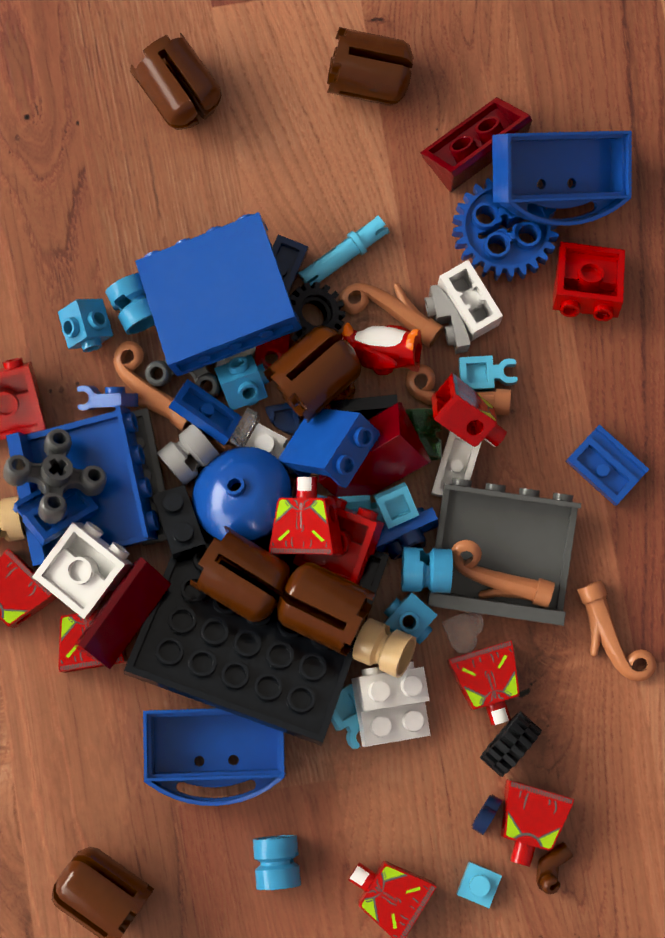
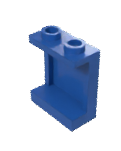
[278,409,380,488]

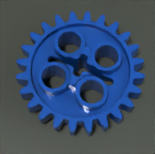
[452,178,559,282]

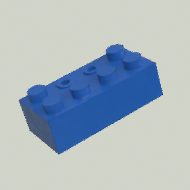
[492,131,632,226]
[143,708,286,806]

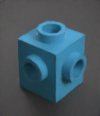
[58,299,113,352]
[214,354,269,410]
[384,592,437,645]

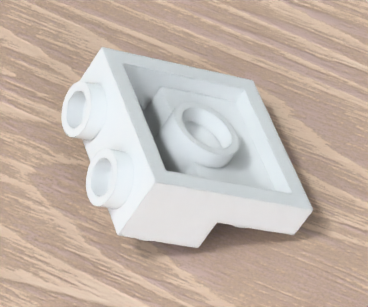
[32,521,133,619]
[351,661,431,747]

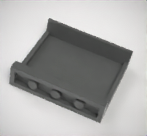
[427,478,582,626]

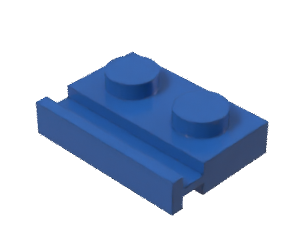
[565,424,649,506]
[13,488,99,546]

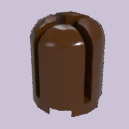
[327,27,414,105]
[130,33,221,130]
[264,325,361,423]
[190,526,290,622]
[277,563,377,656]
[52,847,154,938]

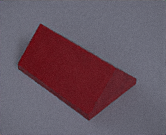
[420,97,532,192]
[319,402,431,497]
[74,557,171,669]

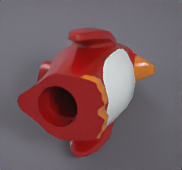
[340,322,422,375]

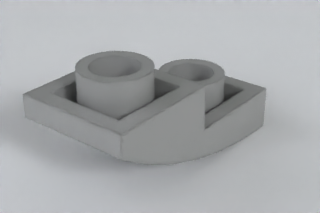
[424,285,471,354]

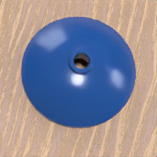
[192,447,292,542]

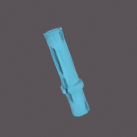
[298,215,390,286]

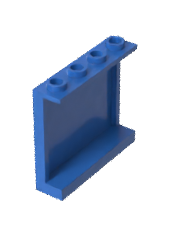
[135,212,302,377]
[6,405,160,567]

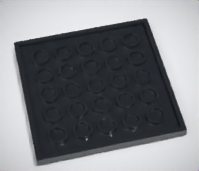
[124,506,389,746]

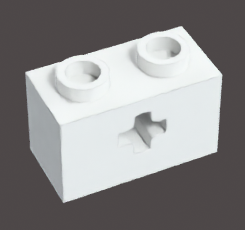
[438,260,503,341]

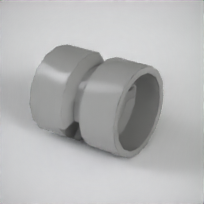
[157,424,220,486]

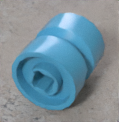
[105,273,155,335]
[401,547,453,594]
[253,835,301,890]

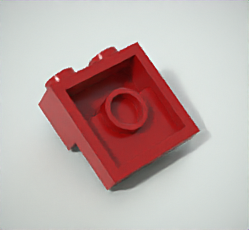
[552,241,625,321]
[0,357,47,440]
[293,495,384,585]

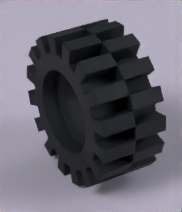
[289,282,345,342]
[480,711,542,777]

